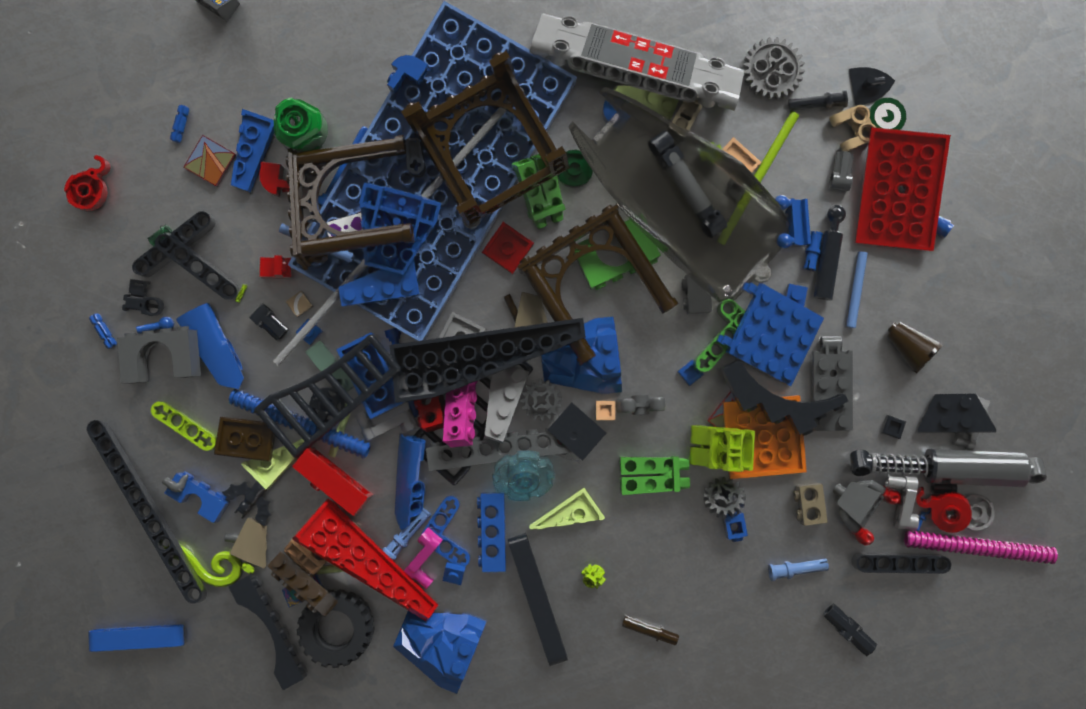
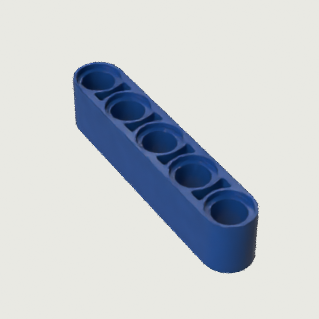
[88,624,185,652]

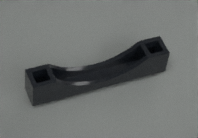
[229,573,307,690]

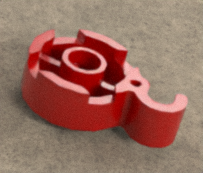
[64,155,111,211]
[916,486,972,533]

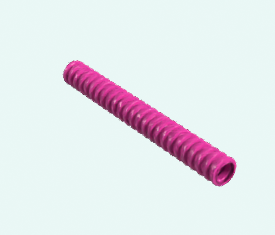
[904,530,1058,564]

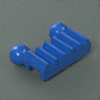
[774,195,811,249]

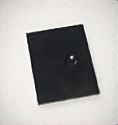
[548,402,607,461]

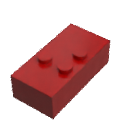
[292,447,373,516]

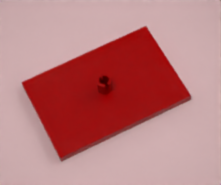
[855,127,951,251]

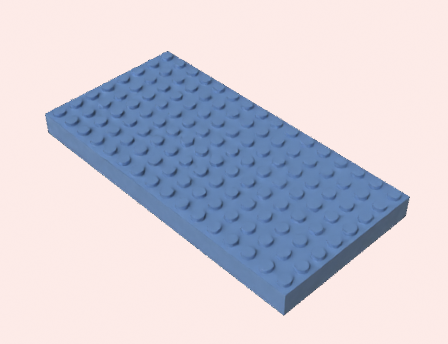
[288,1,577,341]

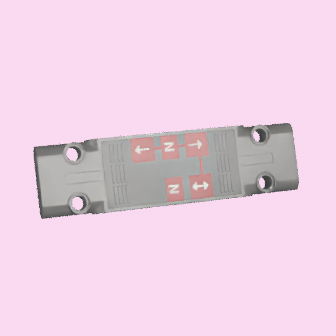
[530,13,744,111]

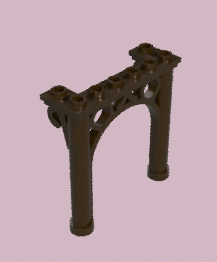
[286,135,414,270]
[518,204,679,366]

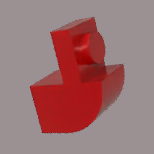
[260,162,290,197]
[260,255,291,279]

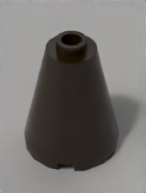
[887,322,943,374]

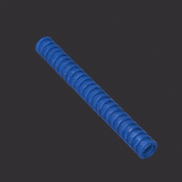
[228,389,371,459]

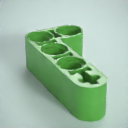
[693,299,745,373]

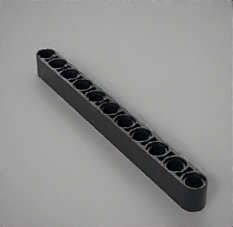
[86,420,207,604]

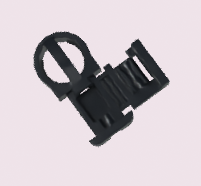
[122,279,164,316]

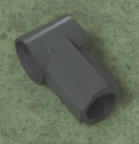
[829,151,854,191]

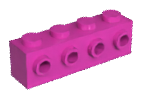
[443,381,478,448]

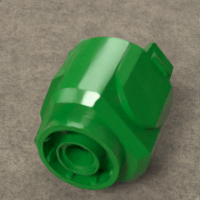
[274,97,328,153]

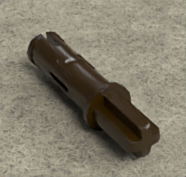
[622,616,679,645]

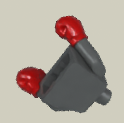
[833,480,902,546]

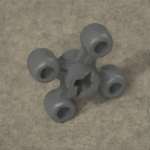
[616,395,665,415]

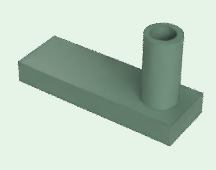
[305,340,354,392]

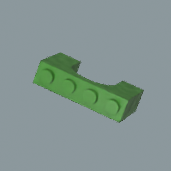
[575,214,661,291]

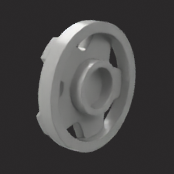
[966,494,995,530]

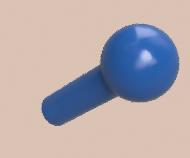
[136,317,174,334]

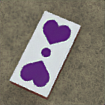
[327,213,363,237]

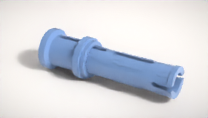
[382,507,431,560]
[768,558,829,582]

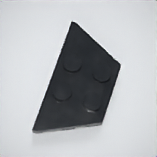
[918,393,996,433]

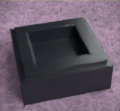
[881,415,906,439]

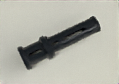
[788,90,848,111]

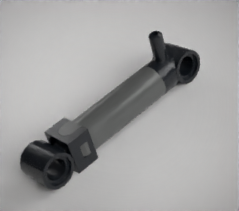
[647,131,727,238]

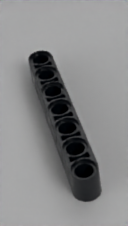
[508,533,568,666]

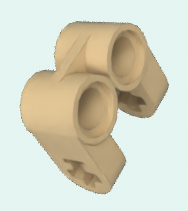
[829,105,876,152]

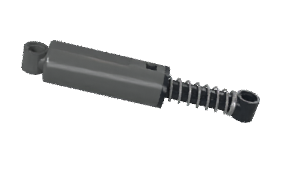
[850,449,1047,487]

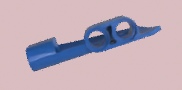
[176,303,244,389]
[395,433,426,530]

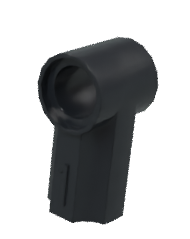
[249,303,289,341]

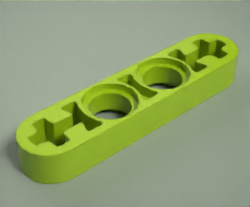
[151,402,217,451]

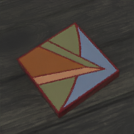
[183,135,236,187]

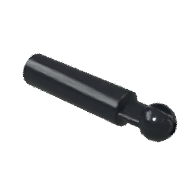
[813,205,846,301]

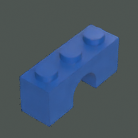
[164,471,230,523]

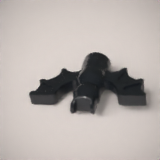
[222,481,272,526]

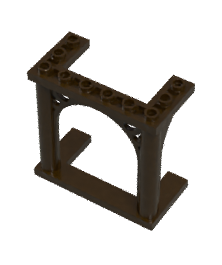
[401,51,569,226]

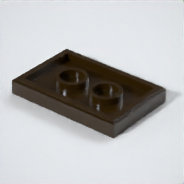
[214,417,277,462]

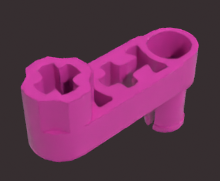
[404,528,443,589]

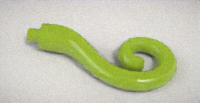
[163,543,242,587]

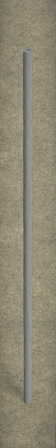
[273,88,524,366]

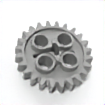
[742,37,805,100]

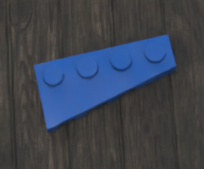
[338,259,419,307]

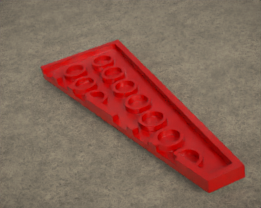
[292,498,438,621]

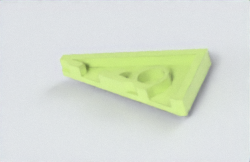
[613,86,679,120]
[241,439,305,490]
[529,487,605,530]

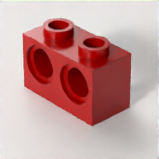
[414,395,445,432]

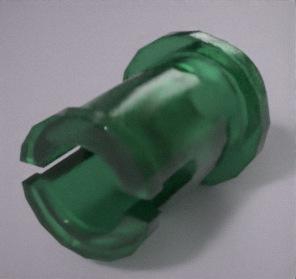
[147,224,173,246]

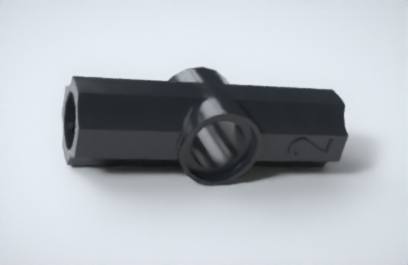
[822,603,878,657]

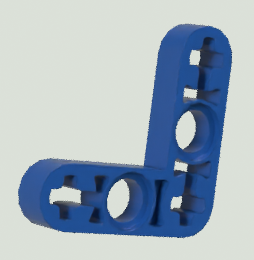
[421,496,470,566]

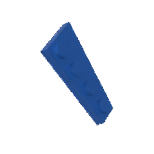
[231,109,274,193]

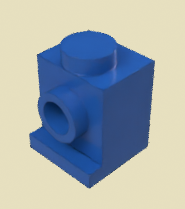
[722,512,748,542]

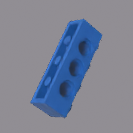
[477,492,506,572]

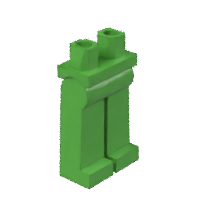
[511,154,566,229]
[619,456,690,495]

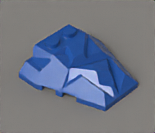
[359,182,442,275]
[541,316,622,394]
[393,611,487,694]

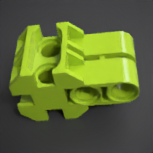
[689,425,755,472]

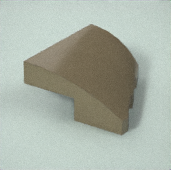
[515,292,548,327]
[229,517,267,569]

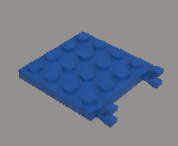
[716,282,824,386]

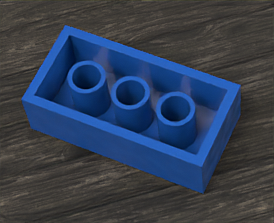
[336,332,408,419]

